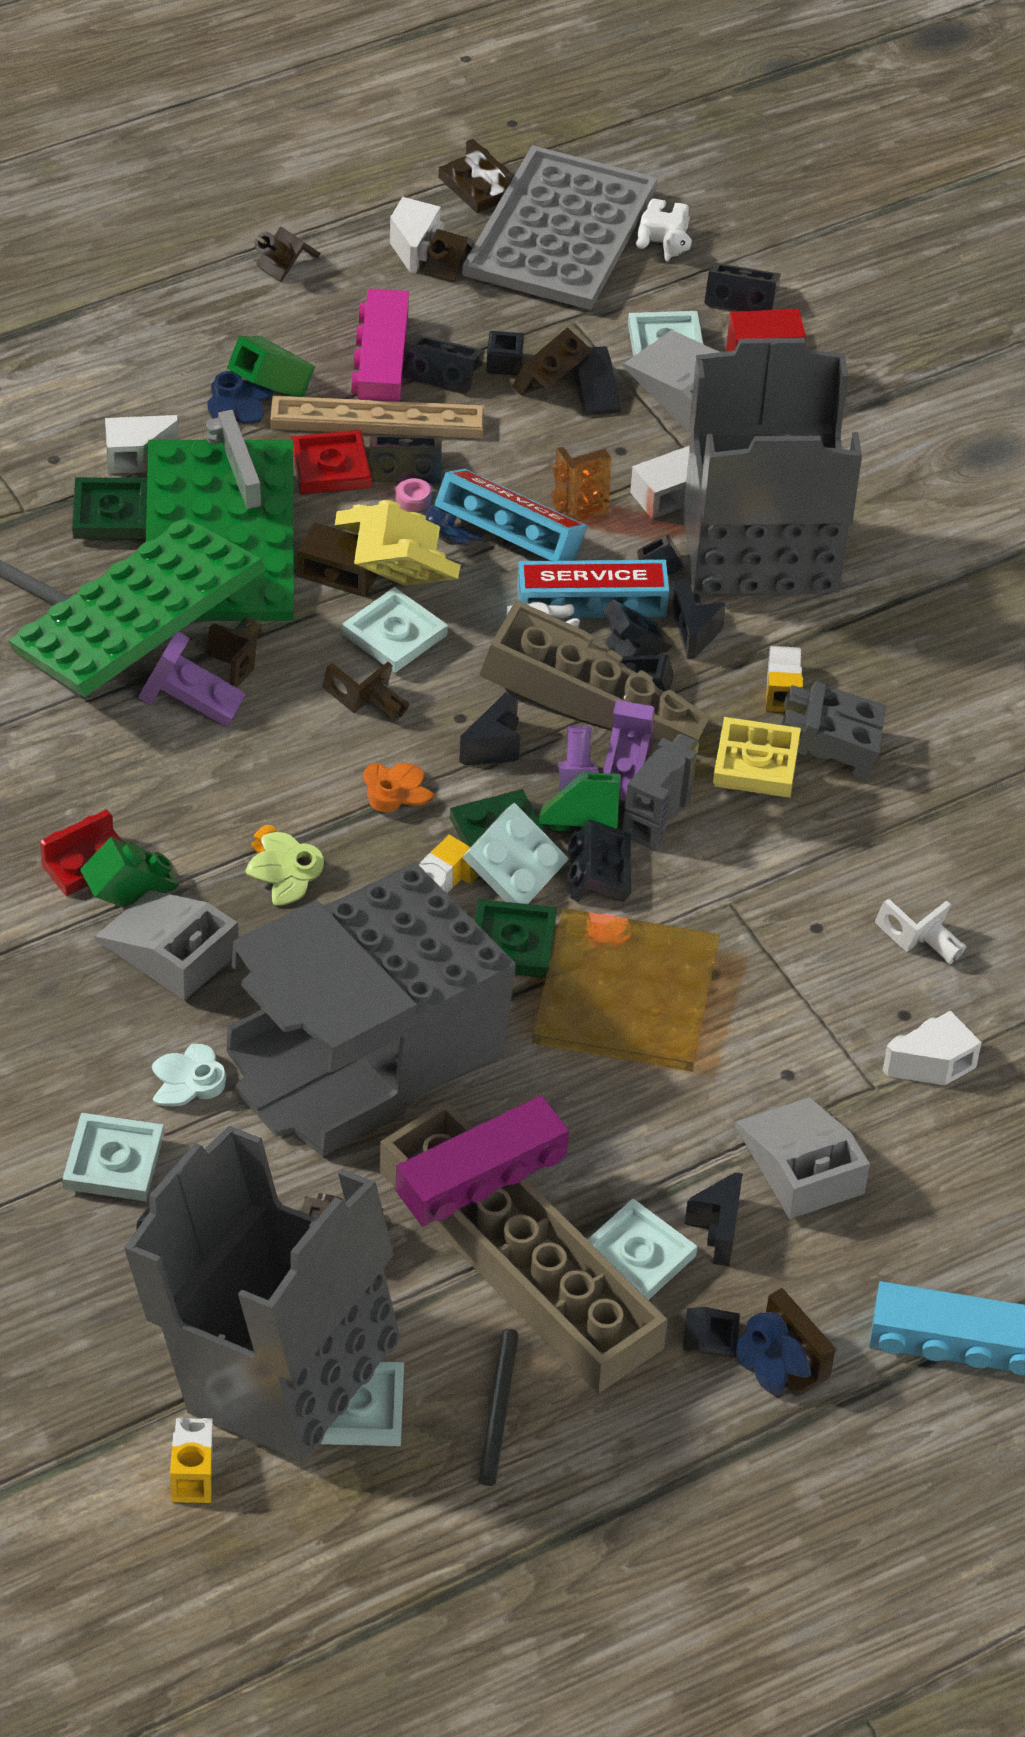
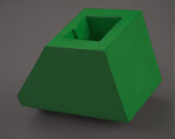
[227,336,316,397]
[539,772,621,831]
[80,837,179,907]

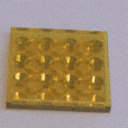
[532,908,720,1072]

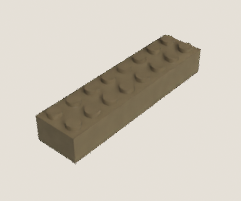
[380,1100,668,1394]

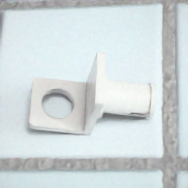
[875,899,967,965]

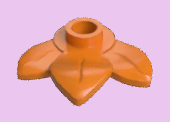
[363,763,435,812]

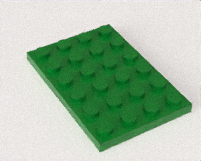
[146,440,294,621]
[8,518,266,697]

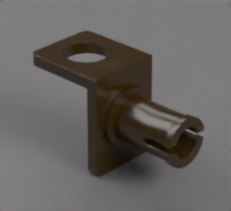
[255,226,321,281]
[424,229,475,282]
[207,617,262,688]
[323,662,409,722]

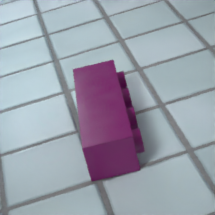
[395,1095,569,1227]

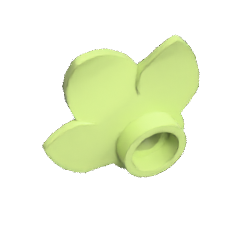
[246,832,324,906]

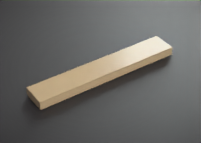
[270,396,484,439]

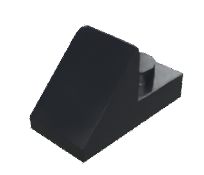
[672,579,726,659]
[603,600,673,656]
[459,692,520,766]
[685,1172,743,1267]

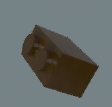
[297,522,378,597]

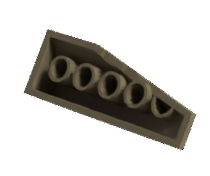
[479,600,710,742]

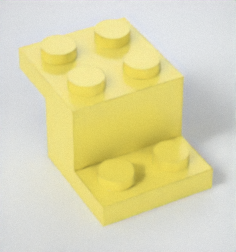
[335,500,460,586]
[713,717,801,798]

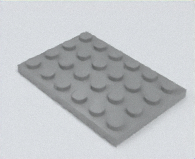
[462,145,657,310]

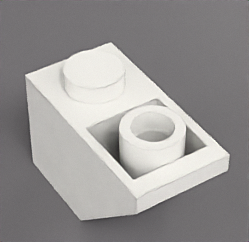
[390,197,444,274]
[105,415,178,474]
[630,446,690,519]
[882,1011,982,1085]

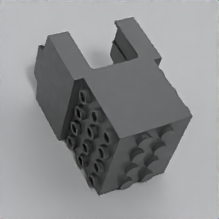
[683,338,862,595]
[226,861,516,1157]
[124,1126,400,1462]

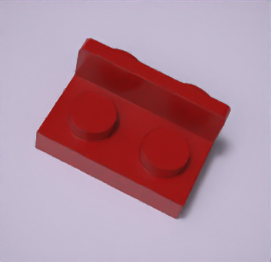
[40,809,124,896]

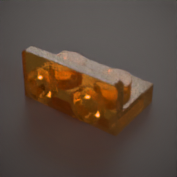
[551,447,611,522]

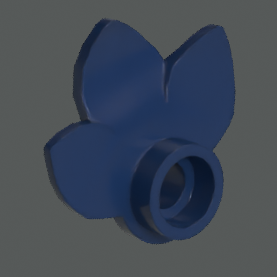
[207,371,274,424]
[421,505,483,546]
[737,1312,811,1396]

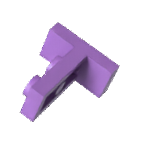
[138,632,246,727]
[603,700,654,807]

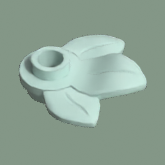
[152,1044,227,1106]

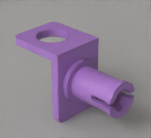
[558,726,598,792]

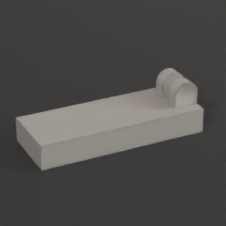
[206,410,261,509]

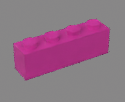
[351,289,409,402]

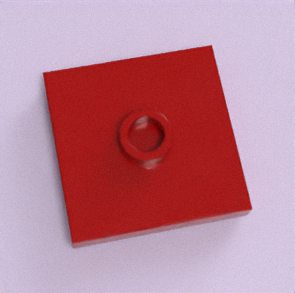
[290,430,372,495]

